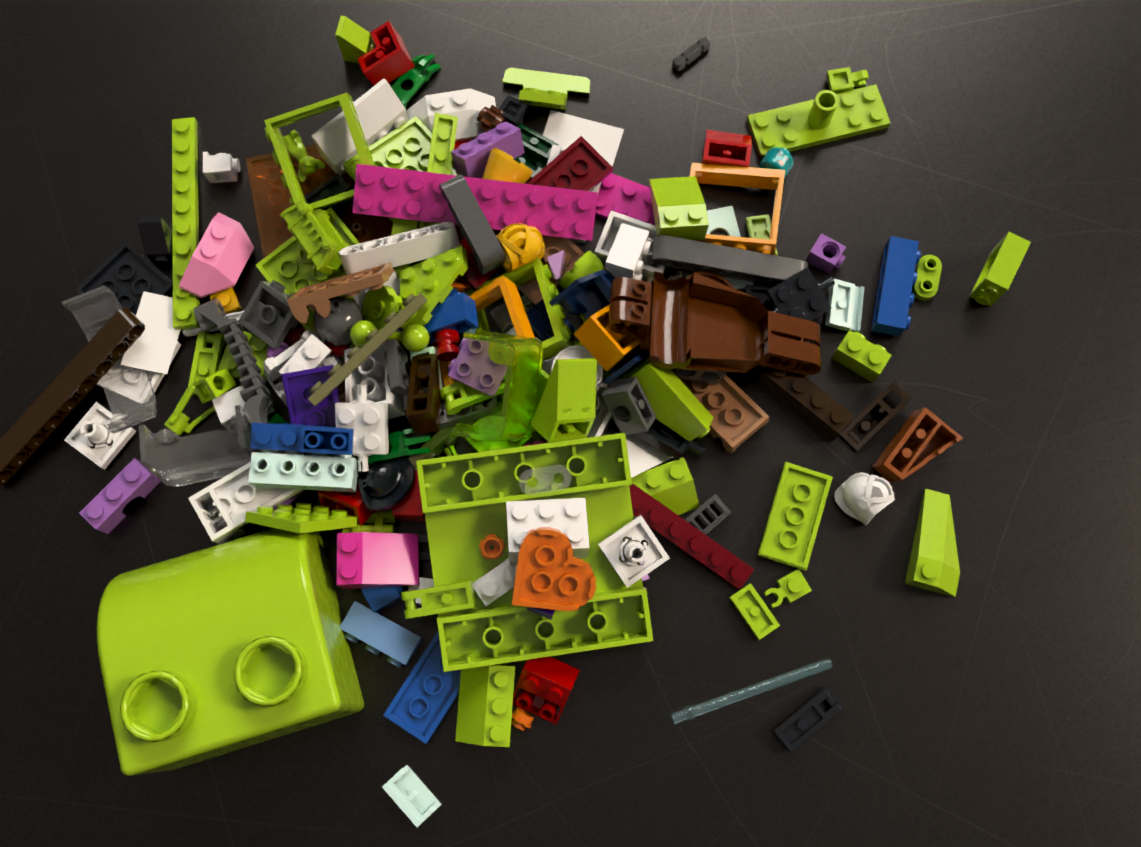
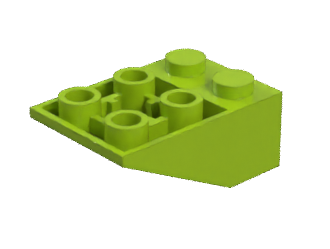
[531,358,597,442]

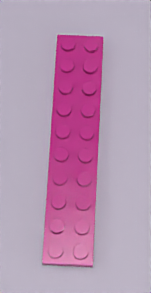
[353,164,598,241]

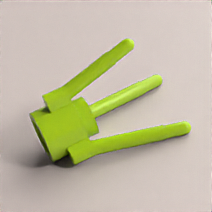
[164,385,216,435]

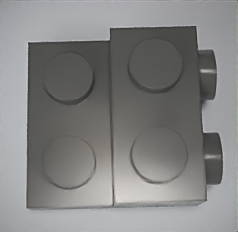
[238,280,299,349]

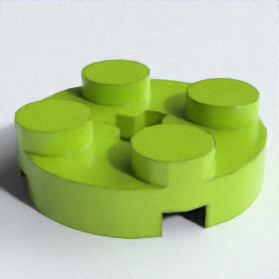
[362,285,403,330]

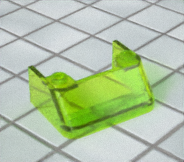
[451,329,544,441]

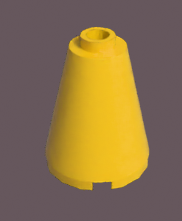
[482,148,533,184]

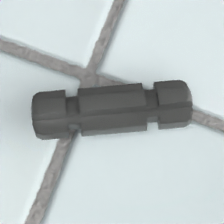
[672,37,710,71]

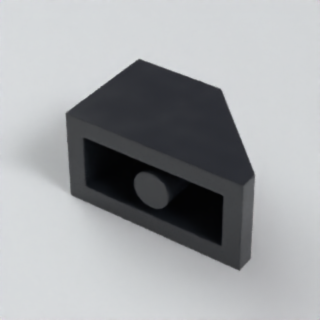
[137,218,173,266]

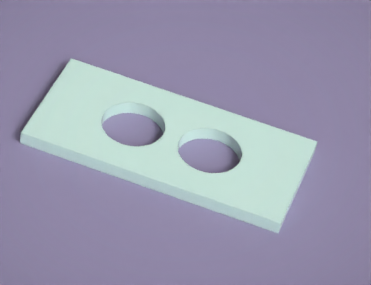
[706,206,754,290]

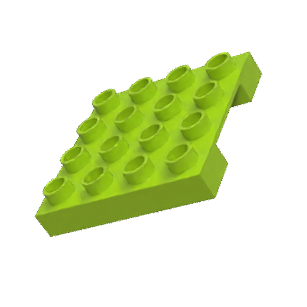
[416,433,653,672]

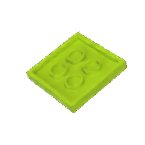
[245,503,357,534]

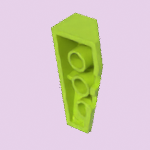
[905,489,960,597]

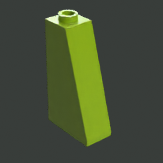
[620,358,714,442]

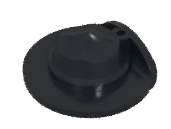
[358,456,415,511]

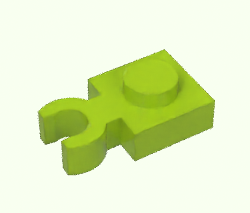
[763,569,812,608]

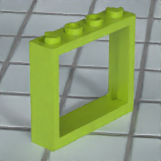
[264,92,375,210]
[464,258,572,377]

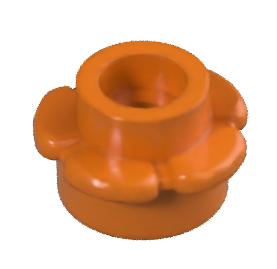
[479,534,505,560]
[511,707,534,731]

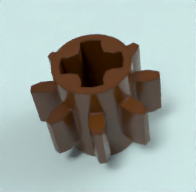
[477,105,505,132]

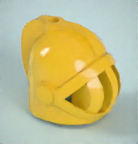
[496,223,545,272]

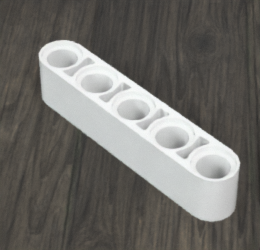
[339,222,460,275]

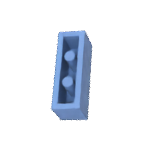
[340,601,424,668]

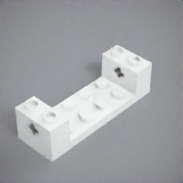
[188,450,337,544]

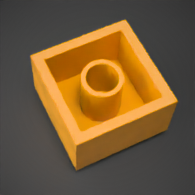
[574,304,641,372]

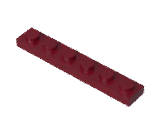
[629,483,754,590]

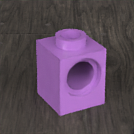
[806,233,846,274]

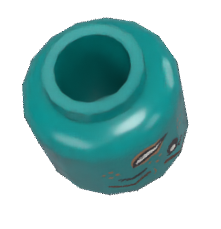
[759,147,794,180]

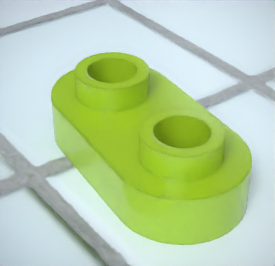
[912,255,942,301]

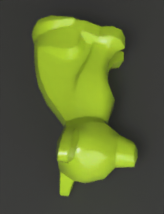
[283,130,325,182]

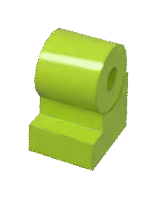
[192,367,236,403]

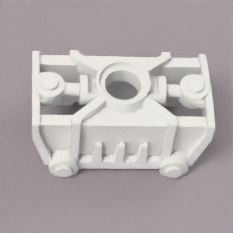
[263,330,345,407]

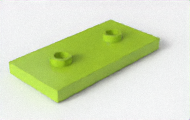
[757,462,833,571]

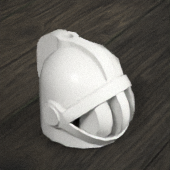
[834,472,895,526]

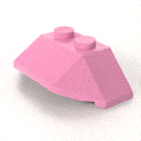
[178,212,254,298]

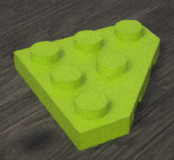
[399,245,468,330]

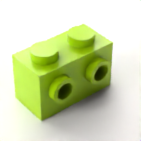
[831,330,892,383]

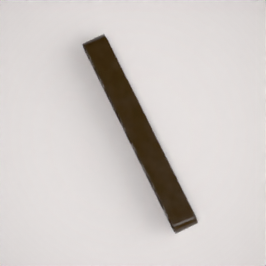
[0,308,145,485]

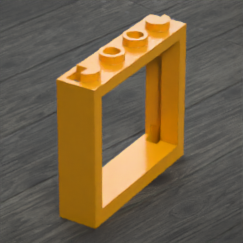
[690,163,785,255]
[432,275,541,399]

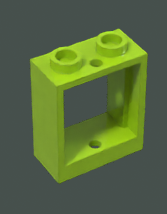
[970,232,1031,307]

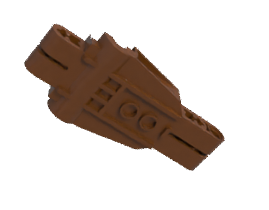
[608,271,821,375]

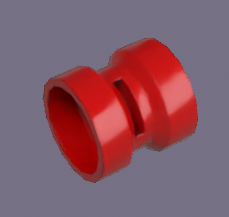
[434,329,460,362]

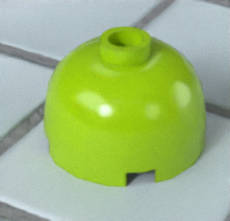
[559,250,604,289]

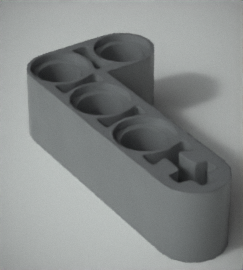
[439,174,505,276]

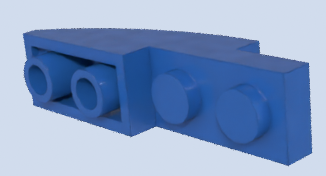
[251,422,354,455]

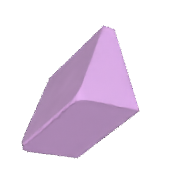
[547,251,565,282]

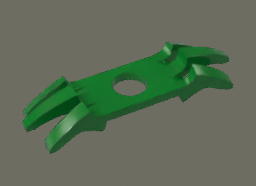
[391,54,441,107]
[352,428,431,464]

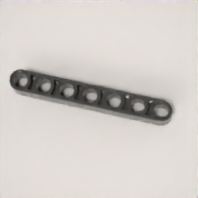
[651,235,808,286]

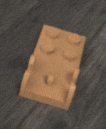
[287,262,394,324]
[680,375,769,454]

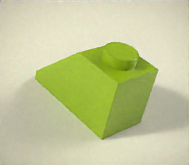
[335,16,376,63]

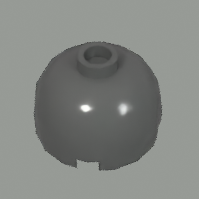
[313,296,363,346]

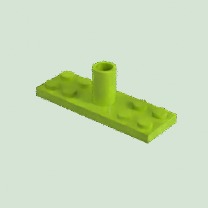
[747,84,891,159]

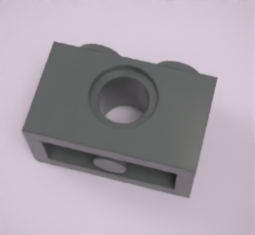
[602,377,656,435]

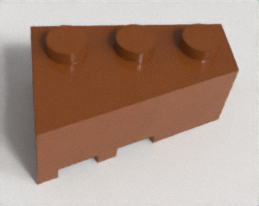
[872,407,963,483]

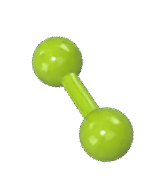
[350,320,430,352]

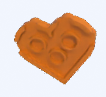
[512,527,596,611]

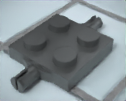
[384,329,411,412]

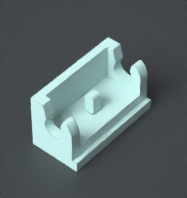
[382,765,442,827]

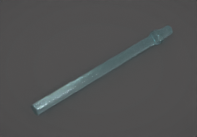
[671,658,833,724]

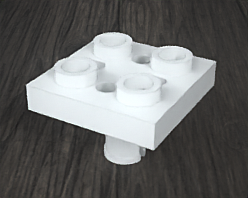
[64,402,136,470]
[598,515,670,588]

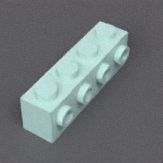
[248,449,358,492]

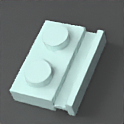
[825,279,864,332]

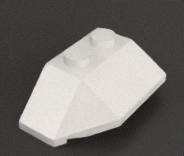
[406,89,496,142]

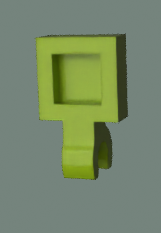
[826,67,869,94]

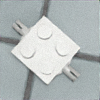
[335,384,389,472]

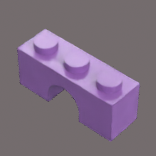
[451,122,525,178]
[79,458,162,534]

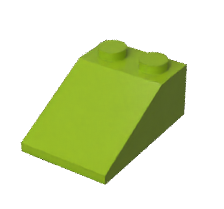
[649,176,709,240]

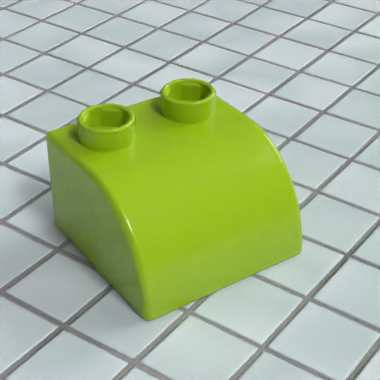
[97,528,364,776]

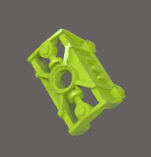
[280,202,350,275]

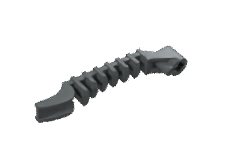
[193,298,273,425]

